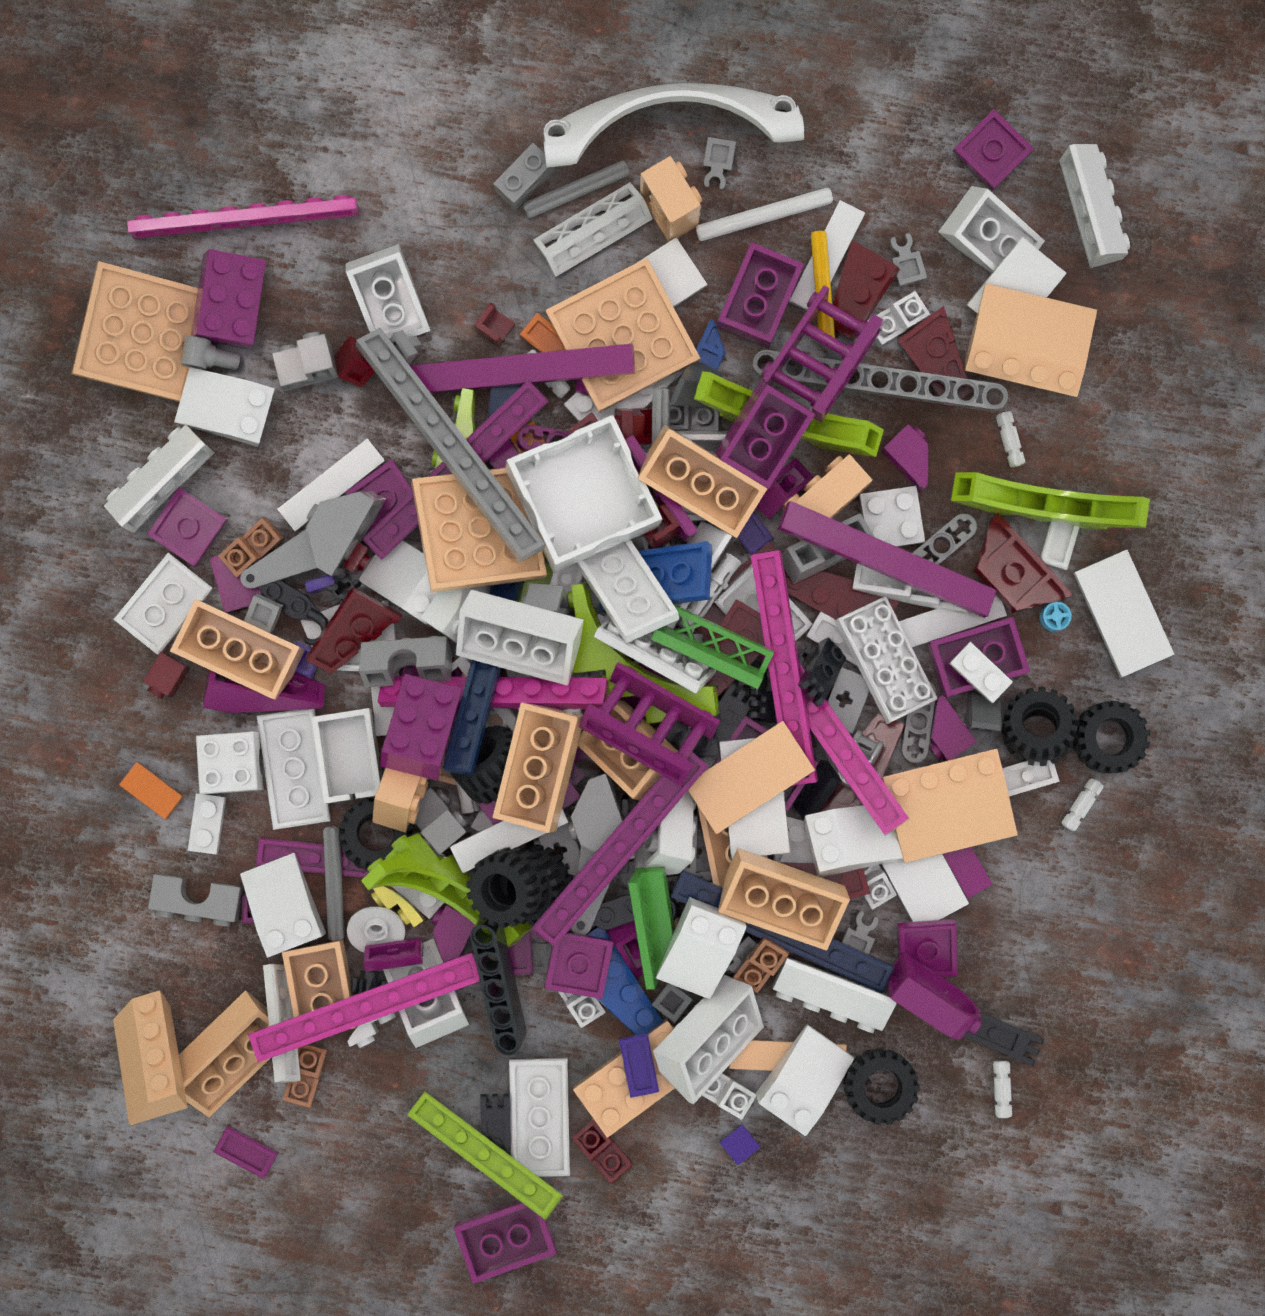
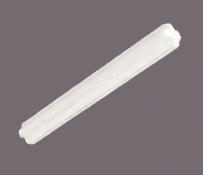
[696,188,833,241]

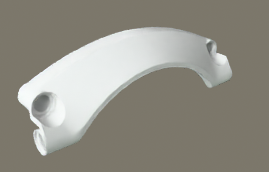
[544,83,804,168]

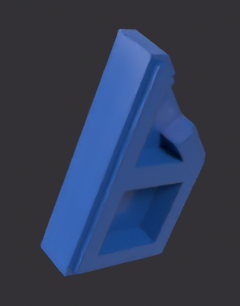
[696,319,726,370]

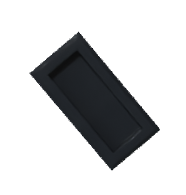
[793,760,841,821]

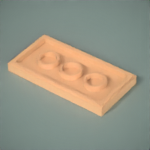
[688,721,815,834]

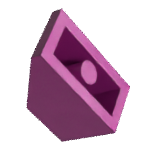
[881,424,928,492]
[756,458,814,519]
[929,695,977,762]
[431,905,475,963]
[607,920,643,978]

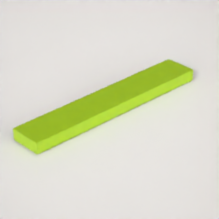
[407,1092,563,1220]

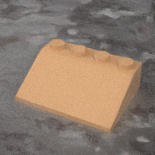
[963,283,1097,397]
[883,749,1018,863]

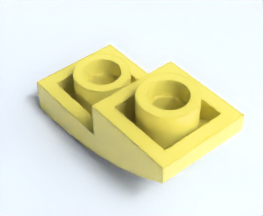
[371,886,426,927]

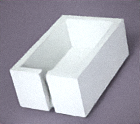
[311,708,382,804]

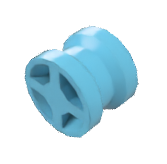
[1039,602,1072,632]

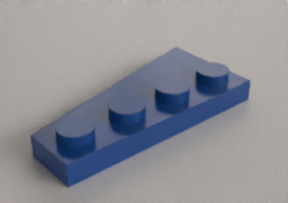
[586,926,663,1035]

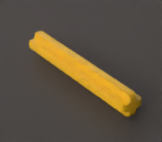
[811,231,835,338]

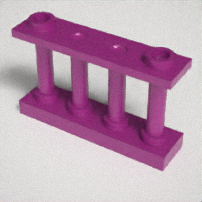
[761,285,884,423]
[579,662,720,786]

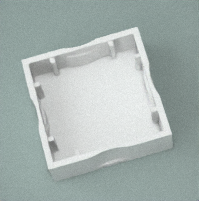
[505,415,662,573]

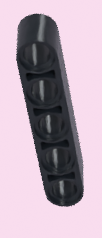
[470,918,527,1056]

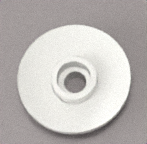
[347,907,405,952]

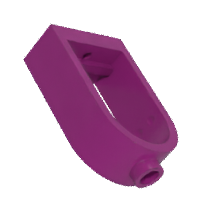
[887,951,982,1040]

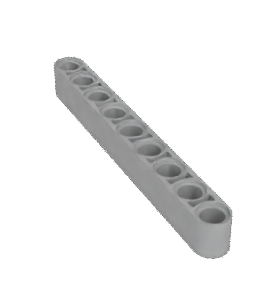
[753,350,1008,412]

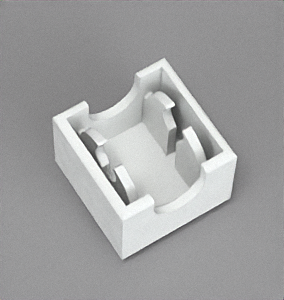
[196,731,264,794]

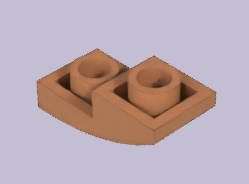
[218,517,284,578]
[733,937,789,993]
[282,1045,327,1109]

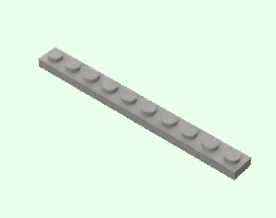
[356,328,545,563]

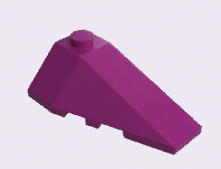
[202,669,325,713]

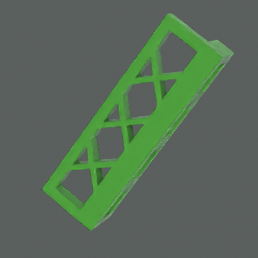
[651,604,774,689]
[628,867,675,990]

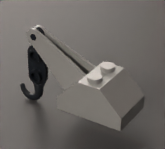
[240,491,386,646]
[568,772,679,935]

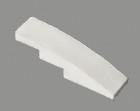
[853,564,968,614]

